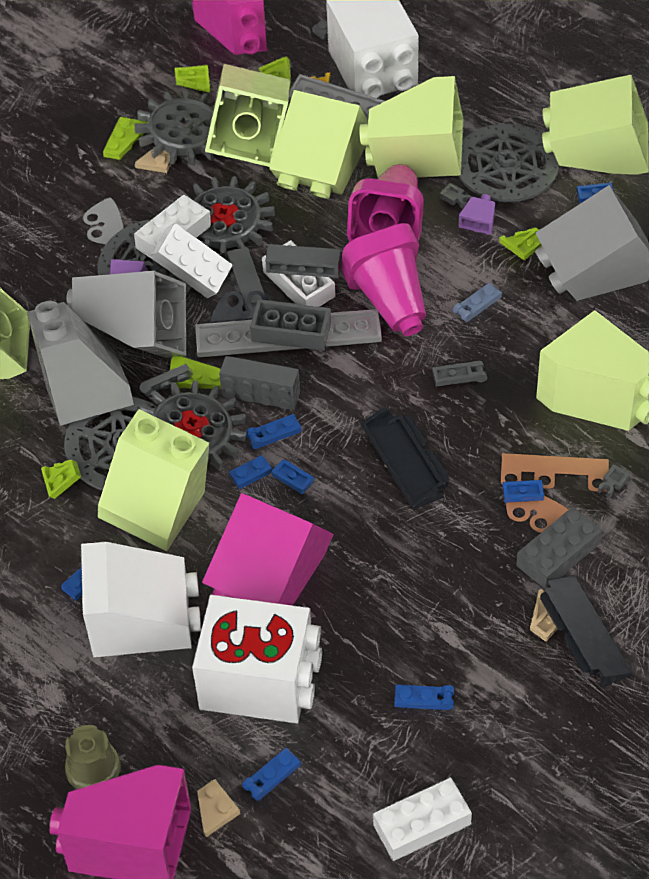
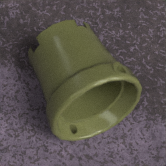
[65,725,121,789]

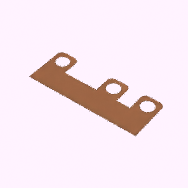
[501,453,609,492]

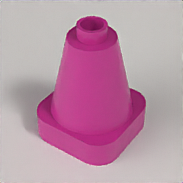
[347,165,424,242]
[340,223,426,336]

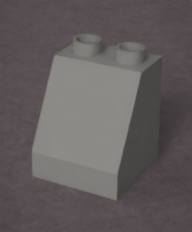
[535,185,649,301]
[67,271,186,358]
[27,301,134,426]

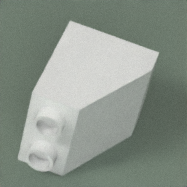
[81,542,201,657]

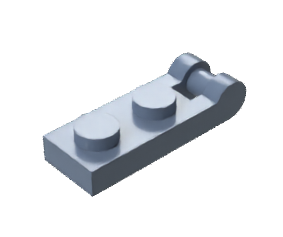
[452,283,502,322]

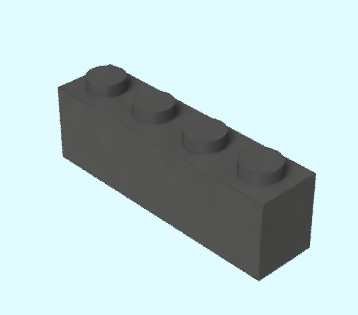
[265,244,341,278]
[226,247,264,311]

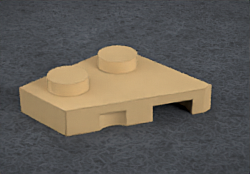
[135,149,171,173]
[530,589,558,641]
[197,779,240,837]

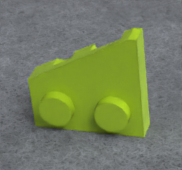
[175,65,210,92]
[499,228,542,260]
[41,460,81,499]

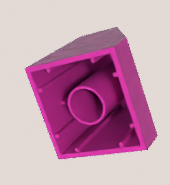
[192,0,267,55]
[202,493,334,606]
[50,765,191,879]

